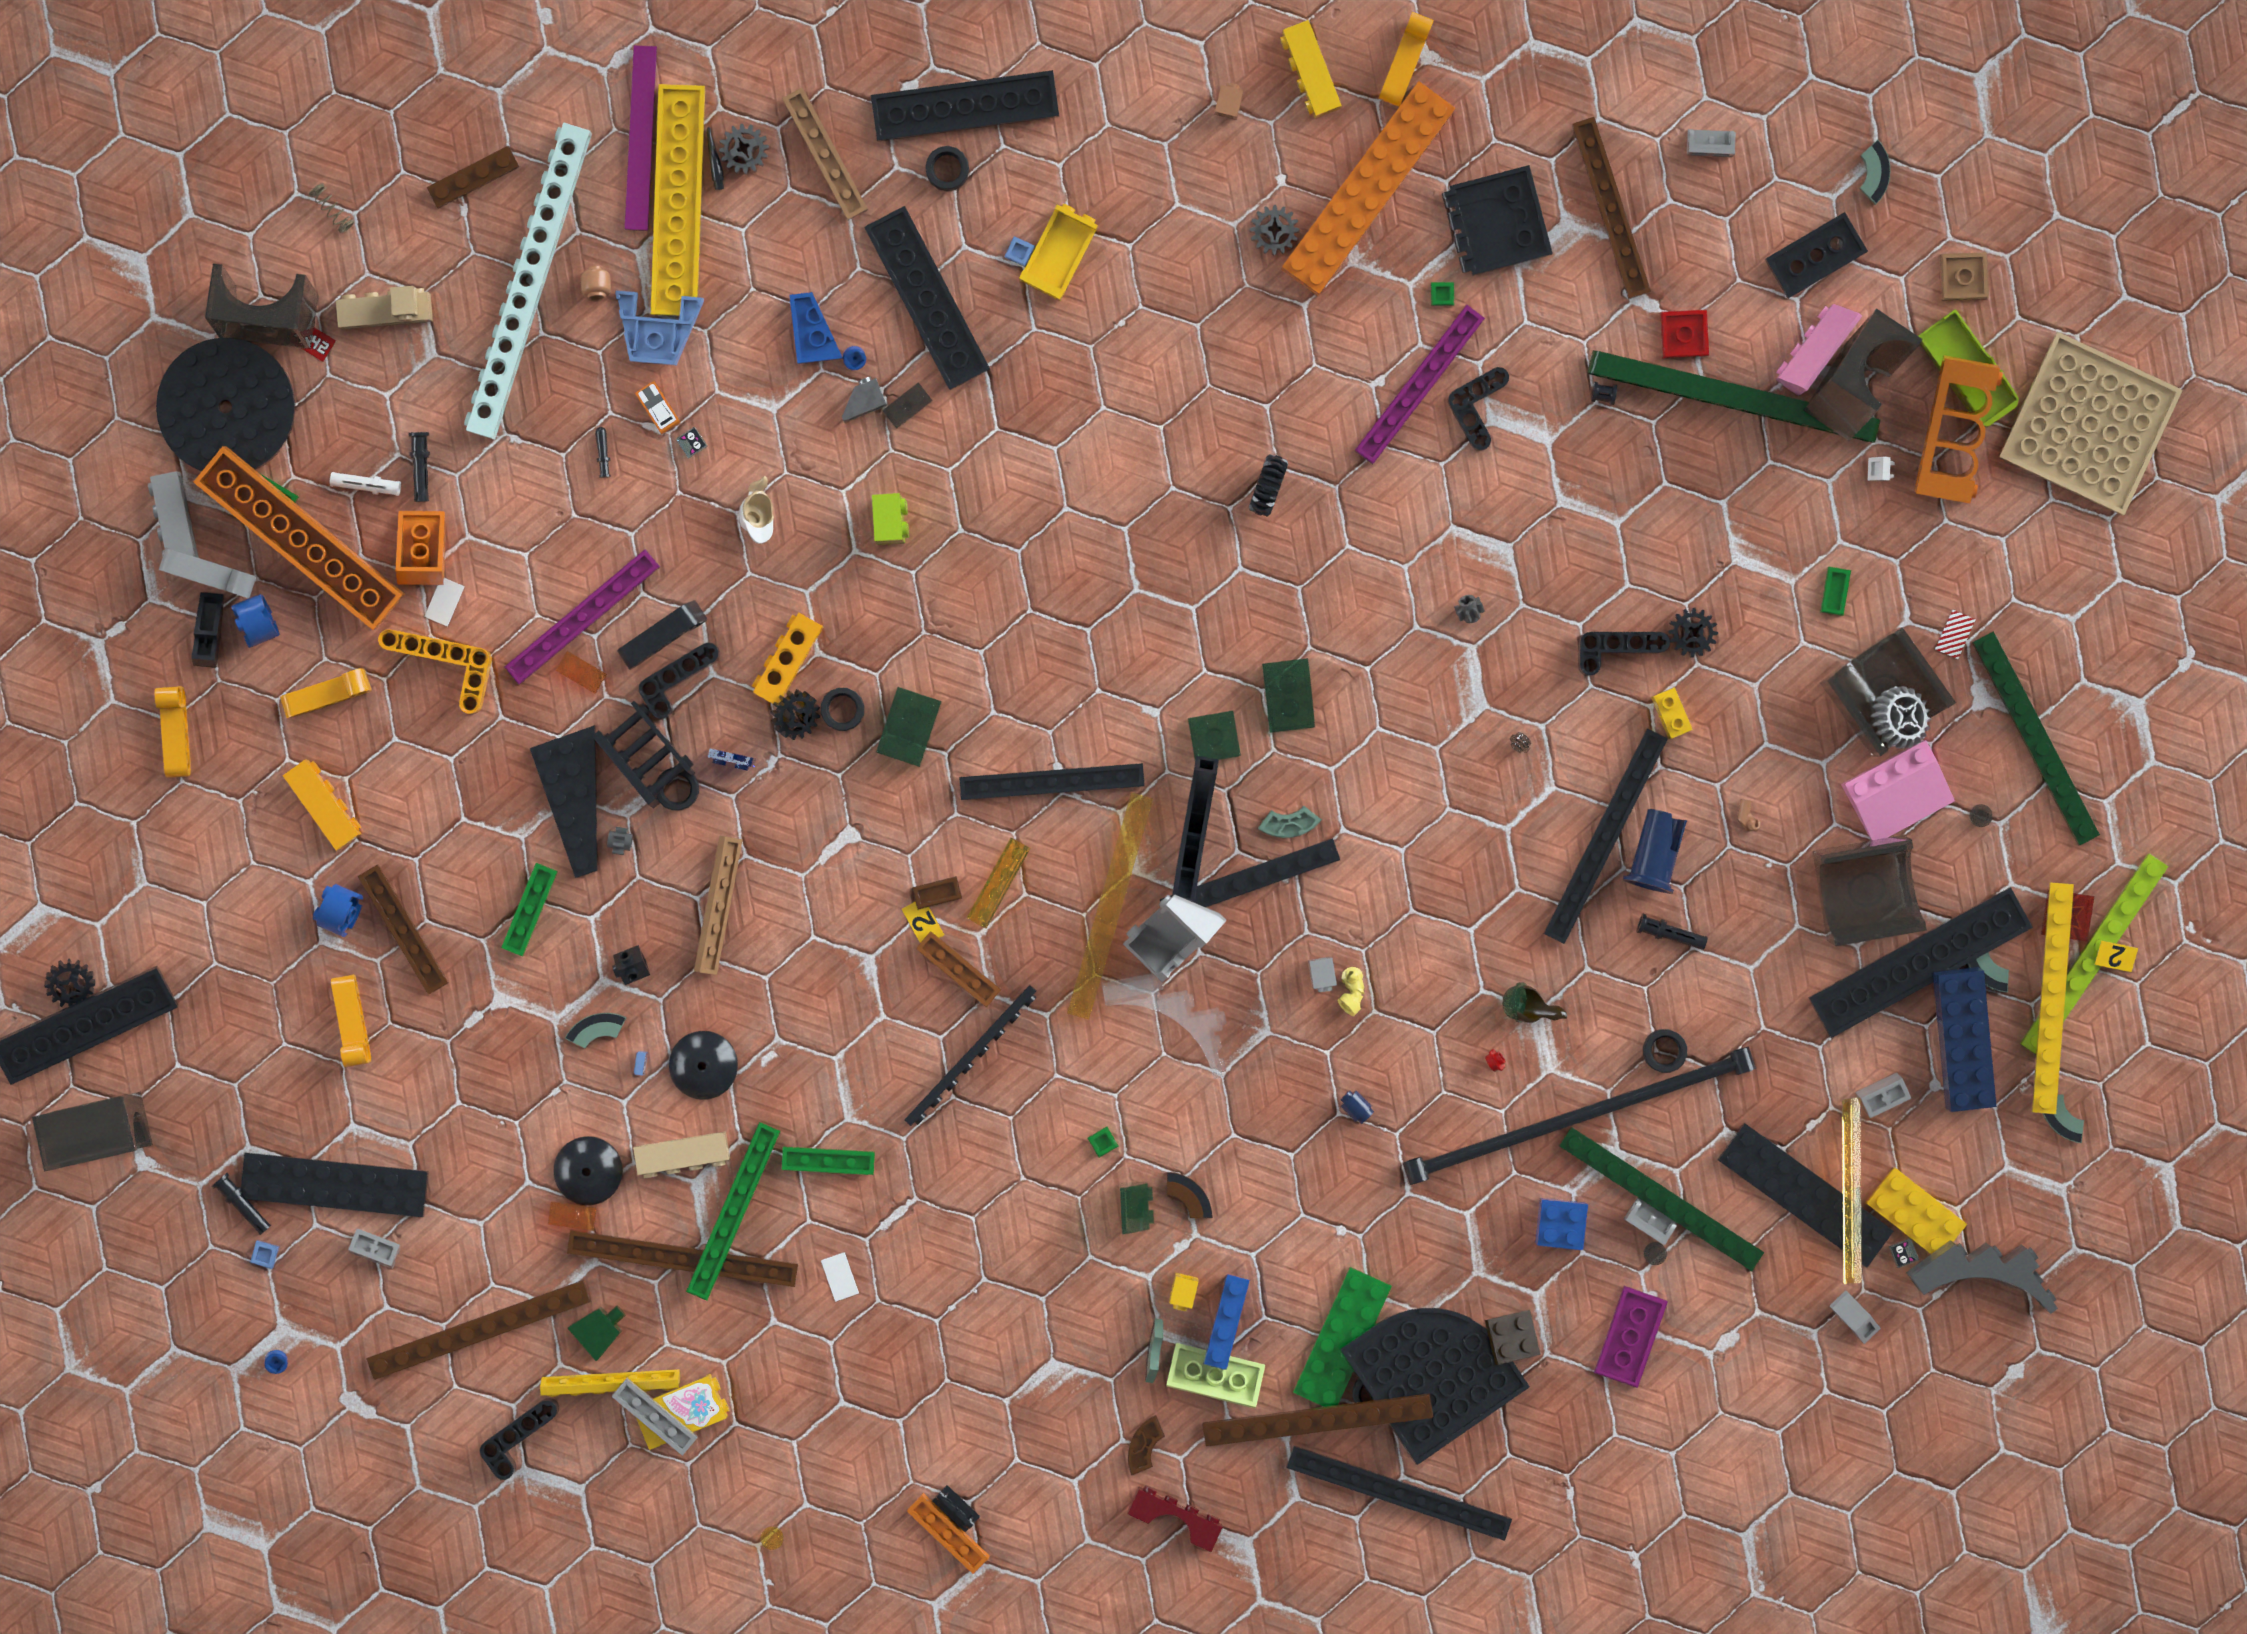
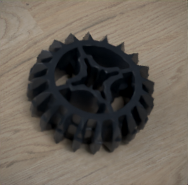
[1249,454,1288,517]

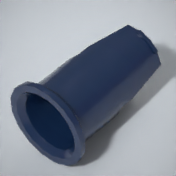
[1623,809,1687,894]

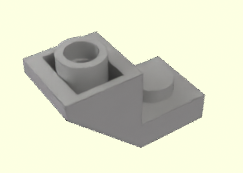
[1830,1290,1881,1344]

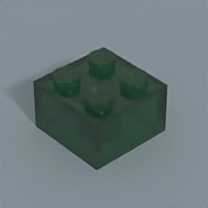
[1188,711,1241,761]

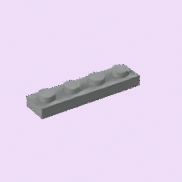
[612,1378,698,1456]

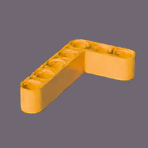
[378,629,492,714]

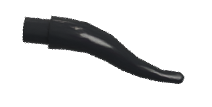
[706,127,724,190]

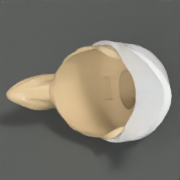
[739,476,774,544]

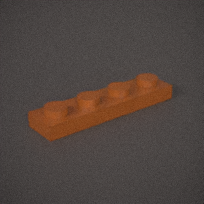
[916,931,1001,1007]

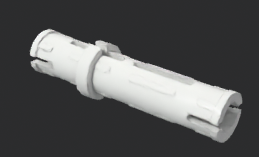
[330,472,401,496]

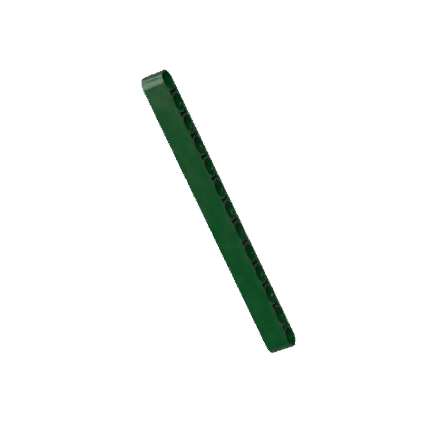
[1587,350,1881,443]

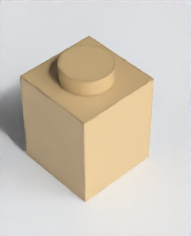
[390,286,418,321]

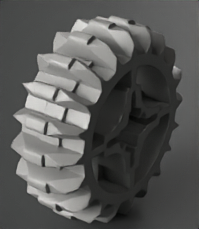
[1871,686,1932,749]

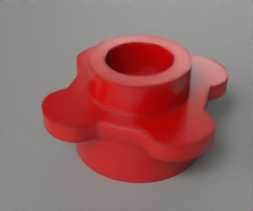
[1485,1049,1506,1072]

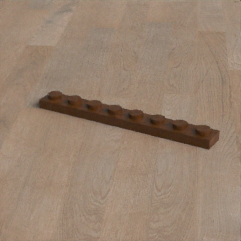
[1572,117,1651,300]

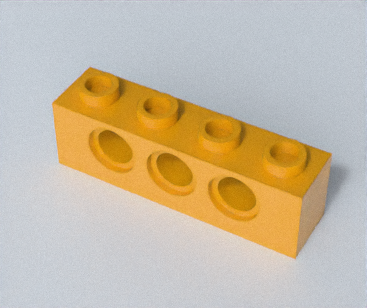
[752,612,824,704]

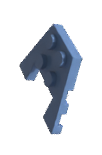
[615,290,704,366]

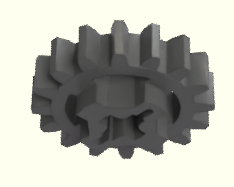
[719,124,769,175]
[1249,205,1300,256]

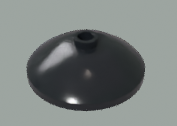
[669,1031,738,1100]
[553,1136,623,1205]

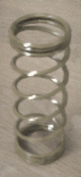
[309,183,354,233]

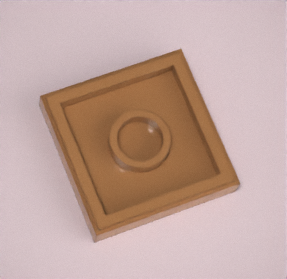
[1940,252,1989,301]

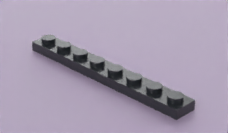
[959,763,1145,800]
[1159,838,1340,907]
[904,985,1037,1126]

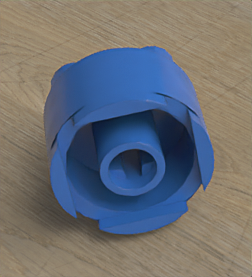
[231,594,280,648]
[313,884,363,937]

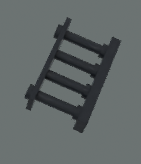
[592,701,695,809]

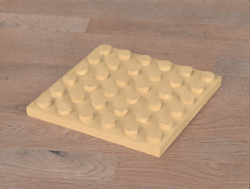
[1998,332,2183,516]

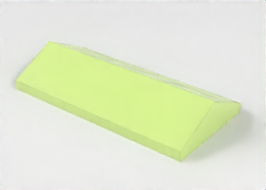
[1166,1343,1265,1408]

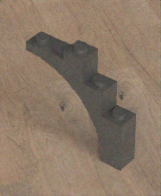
[1906,1240,2058,1314]

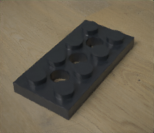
[1765,212,1868,299]

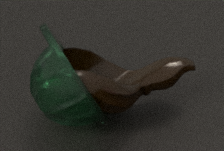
[1502,982,1567,1023]

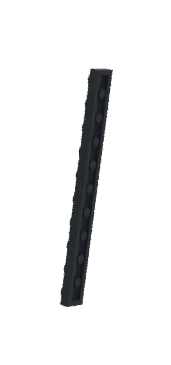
[1543,728,1668,944]
[1286,1445,1512,1541]

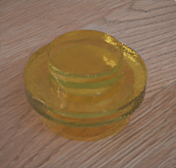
[761,1526,784,1550]

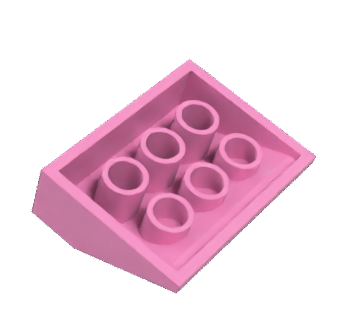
[1776,304,1862,396]
[1841,740,1955,845]

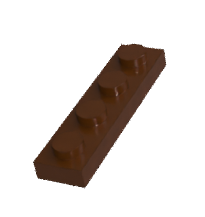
[427,146,520,209]

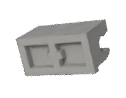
[1687,129,1736,157]
[1855,1072,1912,1118]
[1624,1197,1676,1245]
[348,1229,400,1269]

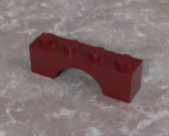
[1127,1485,1223,1552]

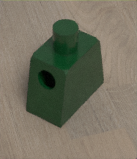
[568,1306,626,1361]

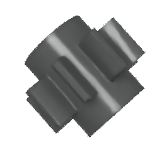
[1454,595,1485,623]
[607,827,633,855]

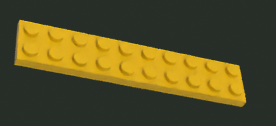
[651,84,705,316]

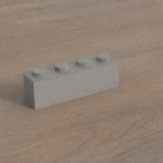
[148,471,199,558]

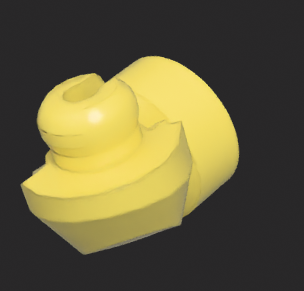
[1338,967,1364,1016]

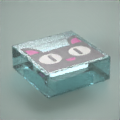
[676,427,708,458]
[1888,1238,1919,1268]

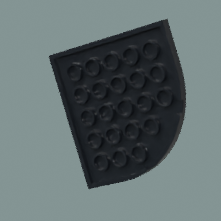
[1339,1308,1530,1465]

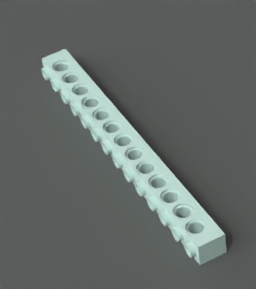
[464,122,592,440]

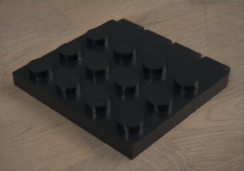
[1441,165,1553,276]

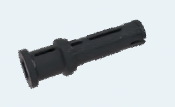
[408,432,430,502]
[1636,913,1708,950]
[212,1173,271,1235]

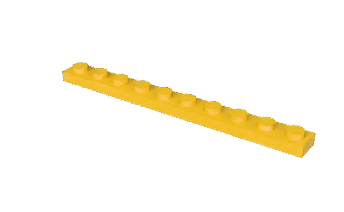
[2032,883,2074,1114]

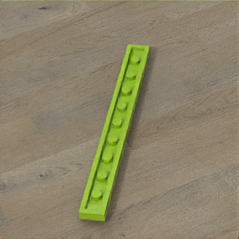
[2020,854,2169,1055]

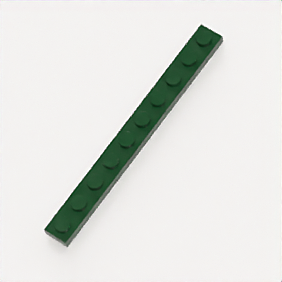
[1972,631,2100,846]
[1559,1127,1764,1271]

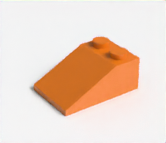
[395,511,445,585]

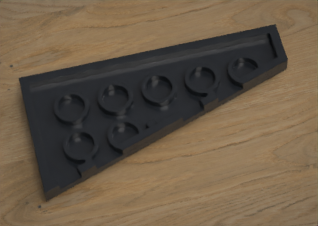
[530,725,598,878]

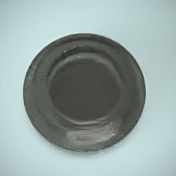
[1510,732,1532,753]
[1969,804,1993,827]
[1644,1242,1667,1265]

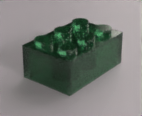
[876,687,942,767]

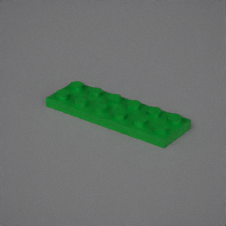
[1293,1267,1392,1407]

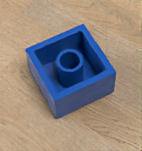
[1535,1198,1588,1250]

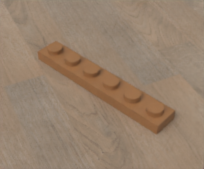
[782,88,868,220]
[694,835,743,975]

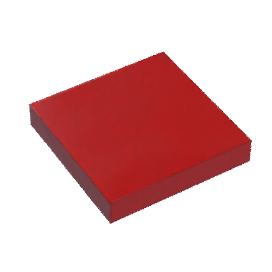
[1660,310,1709,358]

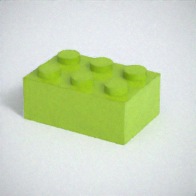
[872,493,909,545]

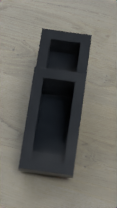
[191,592,224,668]

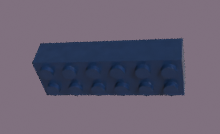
[1933,967,1997,1112]

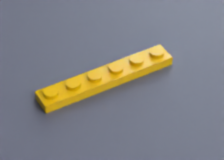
[540,1369,680,1397]

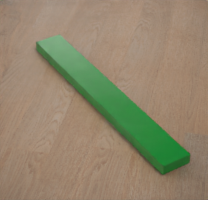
[686,1122,781,1301]

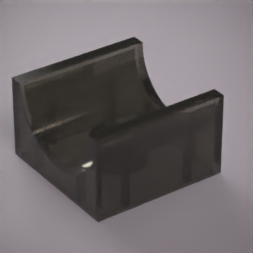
[205,263,319,349]
[1803,308,1923,441]
[1819,627,1956,757]
[1812,835,1927,946]
[32,1091,153,1172]

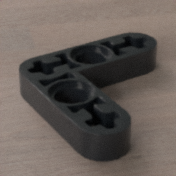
[1448,367,1509,451]

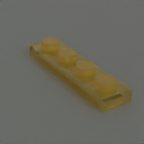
[967,838,1031,929]

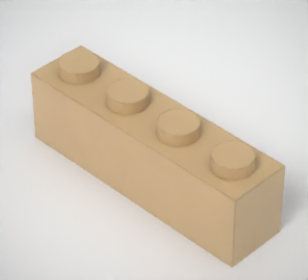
[336,288,433,330]
[633,1131,730,1178]

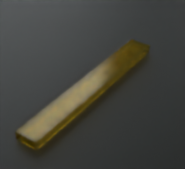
[1842,1098,1862,1284]

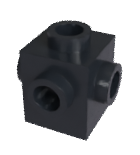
[612,945,650,985]

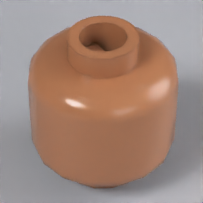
[580,266,611,302]

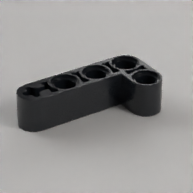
[617,600,708,670]
[1578,632,1670,676]
[639,643,720,719]
[480,1398,559,1480]

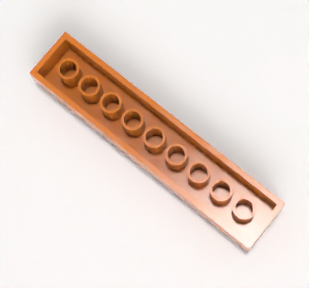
[1281,81,1456,296]
[194,446,405,630]

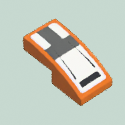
[635,381,681,434]

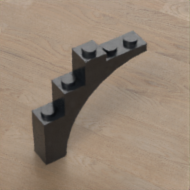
[1172,756,1219,903]

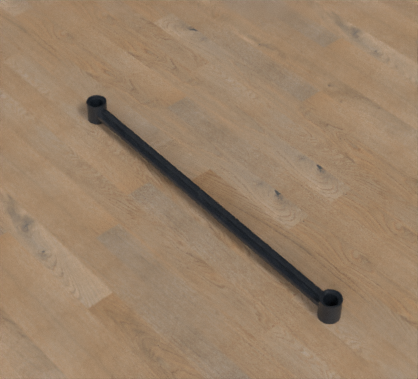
[1403,1046,1756,1185]

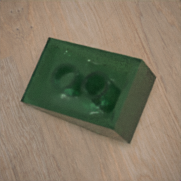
[1261,658,1315,733]
[1120,1182,1154,1234]

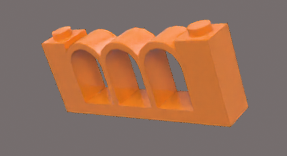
[1914,355,2003,504]

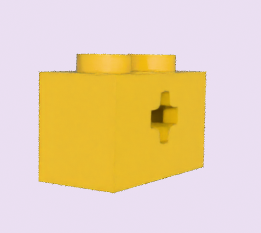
[1651,687,1693,739]
[1169,1272,1199,1311]

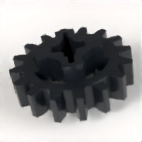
[1667,608,1718,658]
[770,689,820,740]
[44,959,95,1007]

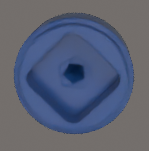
[843,346,866,370]
[264,1350,288,1374]

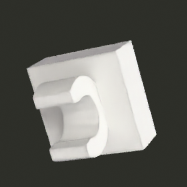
[1868,457,1895,481]

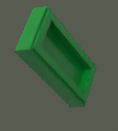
[1820,567,1851,616]

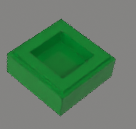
[1431,282,1454,306]
[1088,1126,1119,1158]

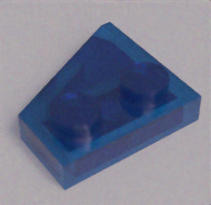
[708,748,756,771]

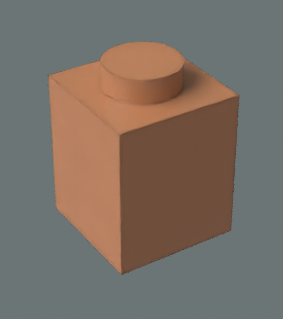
[1214,83,1243,120]

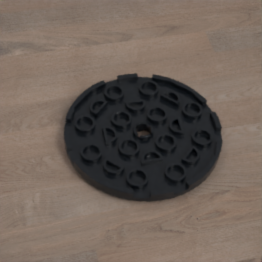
[156,338,296,471]

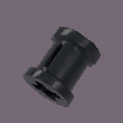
[1591,382,1617,405]

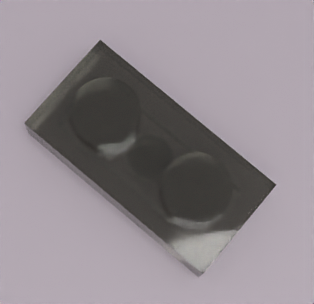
[882,382,933,429]

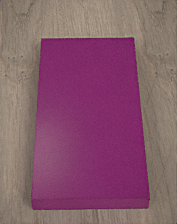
[1594,1286,1668,1388]

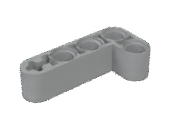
[159,548,257,598]

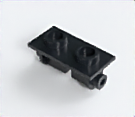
[932,1485,980,1532]

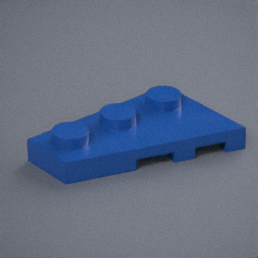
[789,292,843,364]

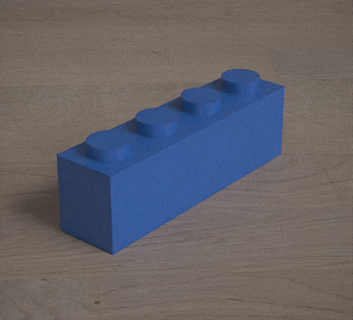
[1203,1274,1250,1370]

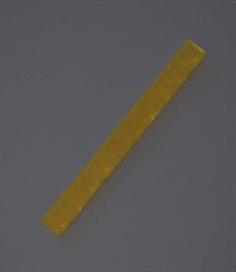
[1067,792,1153,1020]

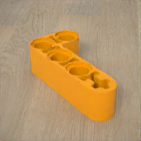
[1378,12,1434,107]
[280,668,372,719]
[155,686,191,778]
[331,974,371,1068]

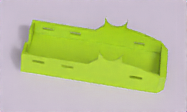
[1915,309,2019,428]

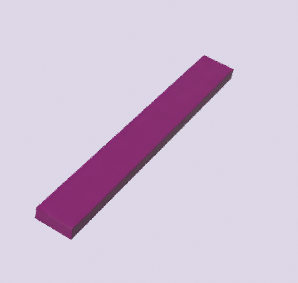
[625,45,657,231]
[1355,305,1485,465]
[504,549,660,685]

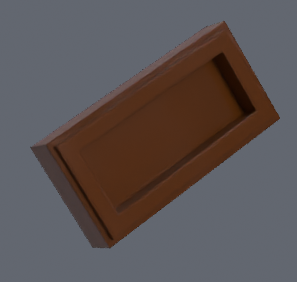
[912,876,962,910]

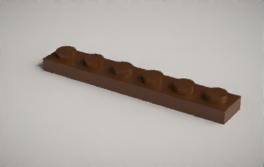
[358,864,449,995]

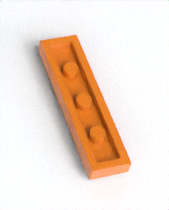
[907,1493,990,1574]

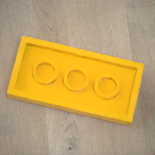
[1866,1167,1967,1254]

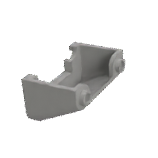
[1123,895,1226,982]

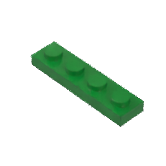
[501,863,558,957]
[781,1146,875,1175]

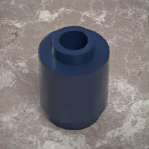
[1340,1090,1374,1124]

